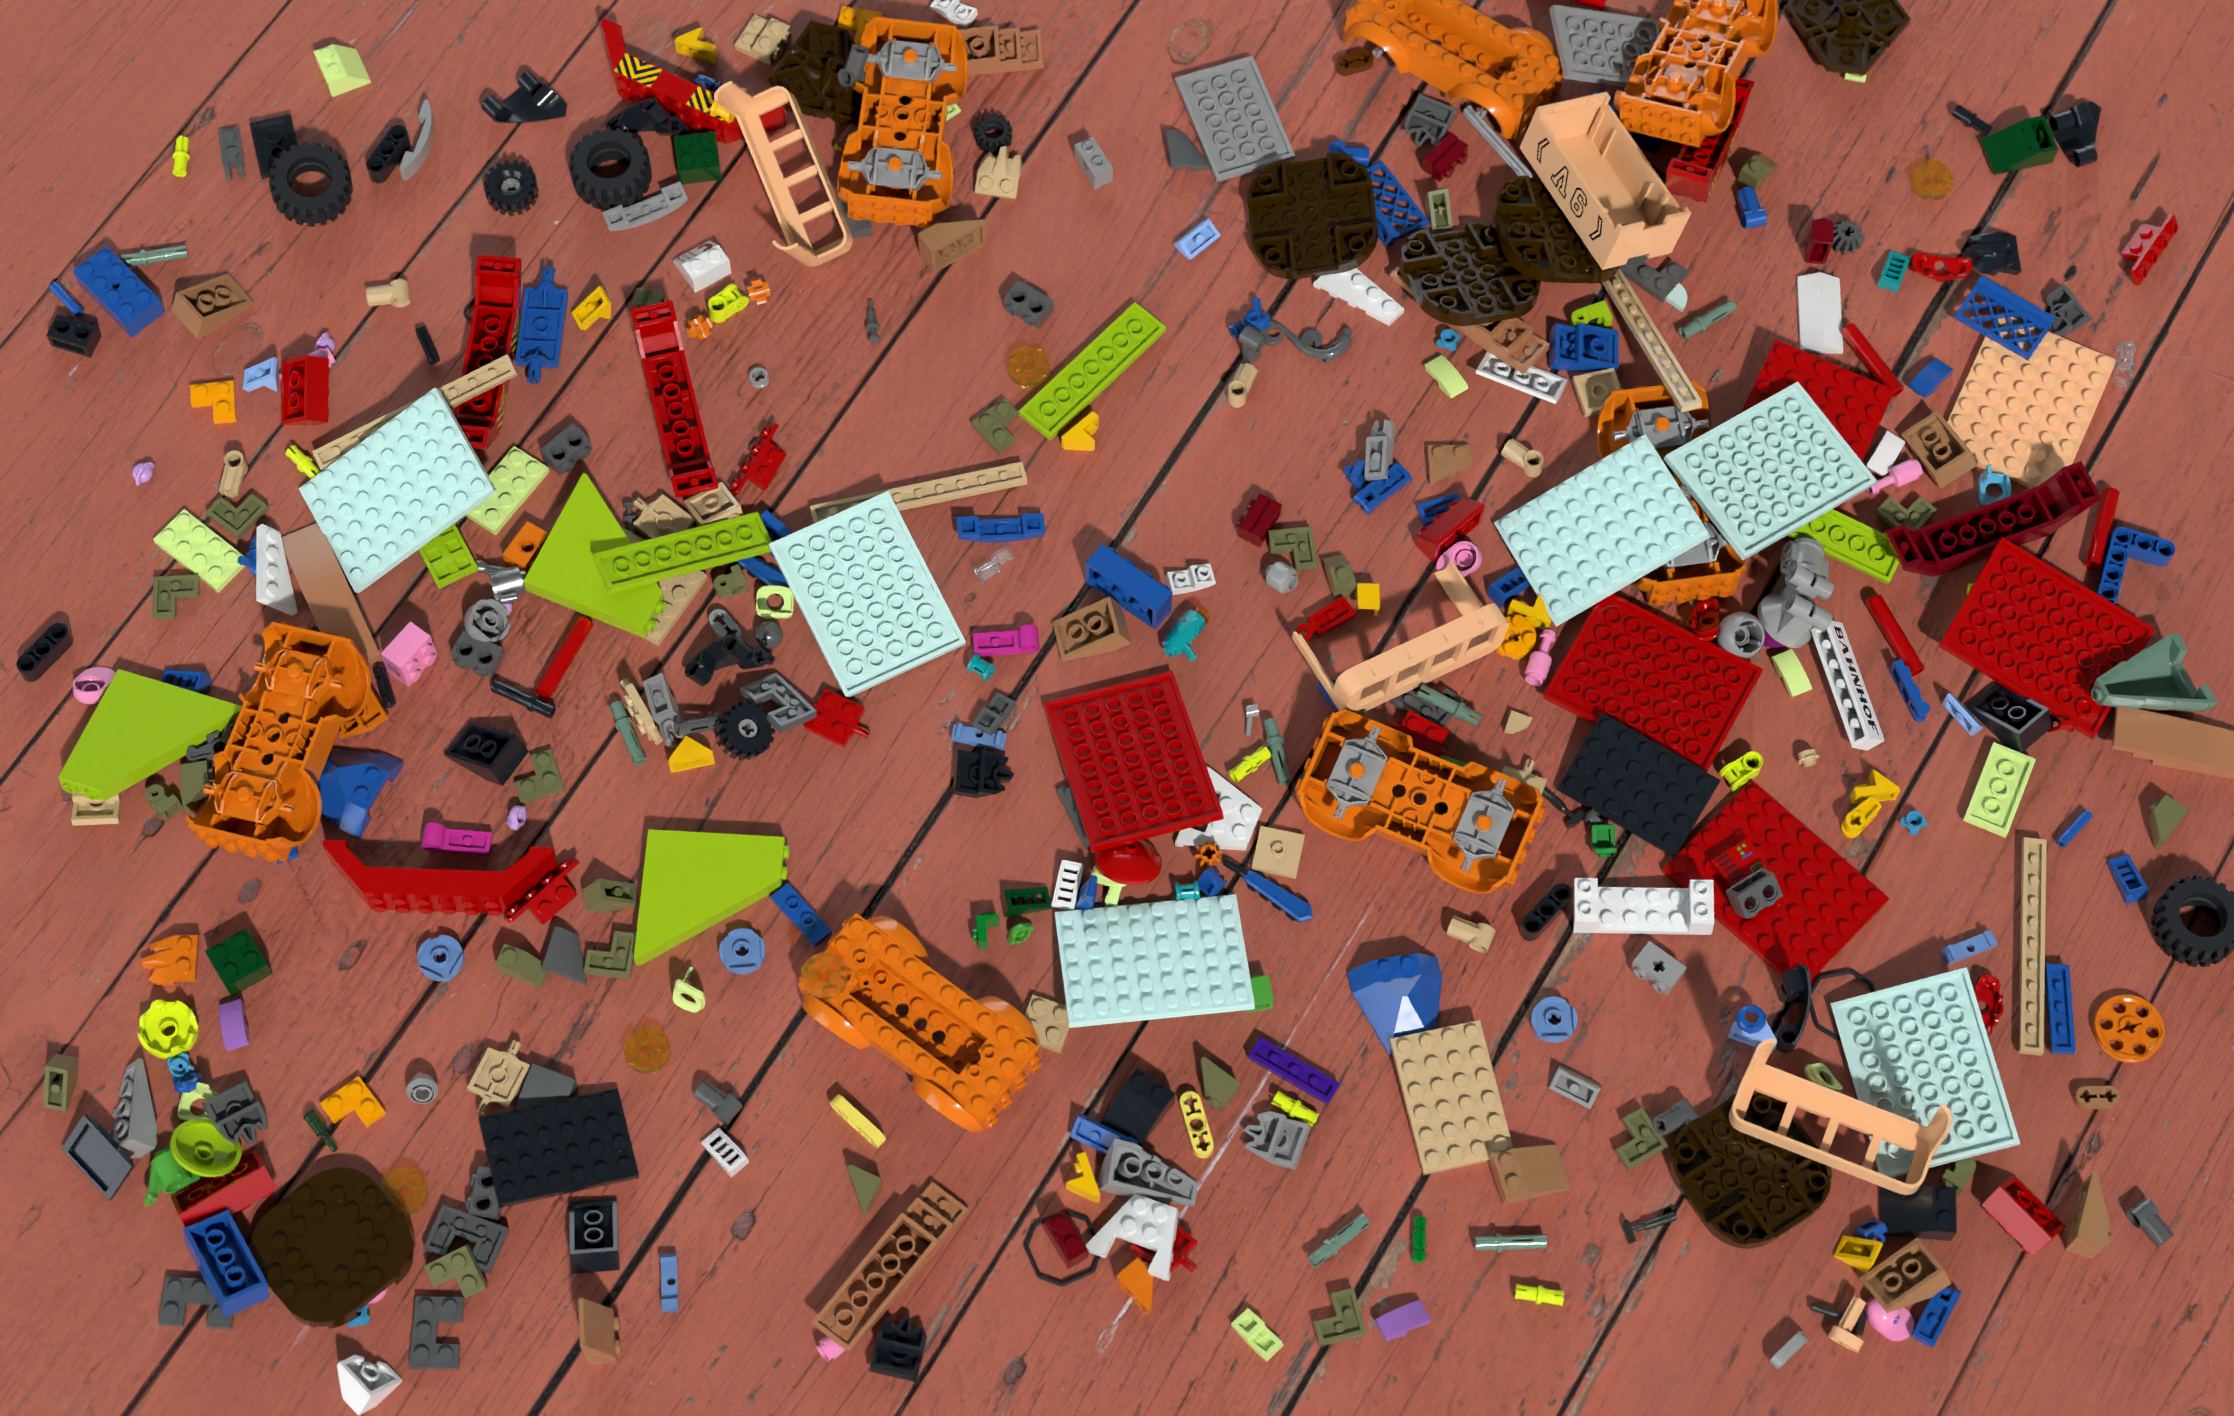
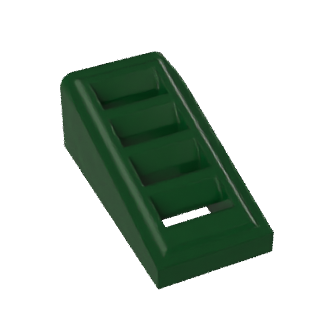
[1000,887,1052,917]

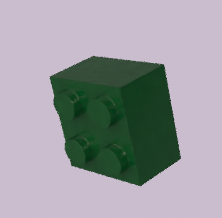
[674,131,722,185]
[205,928,273,997]

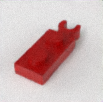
[1296,596,1356,642]

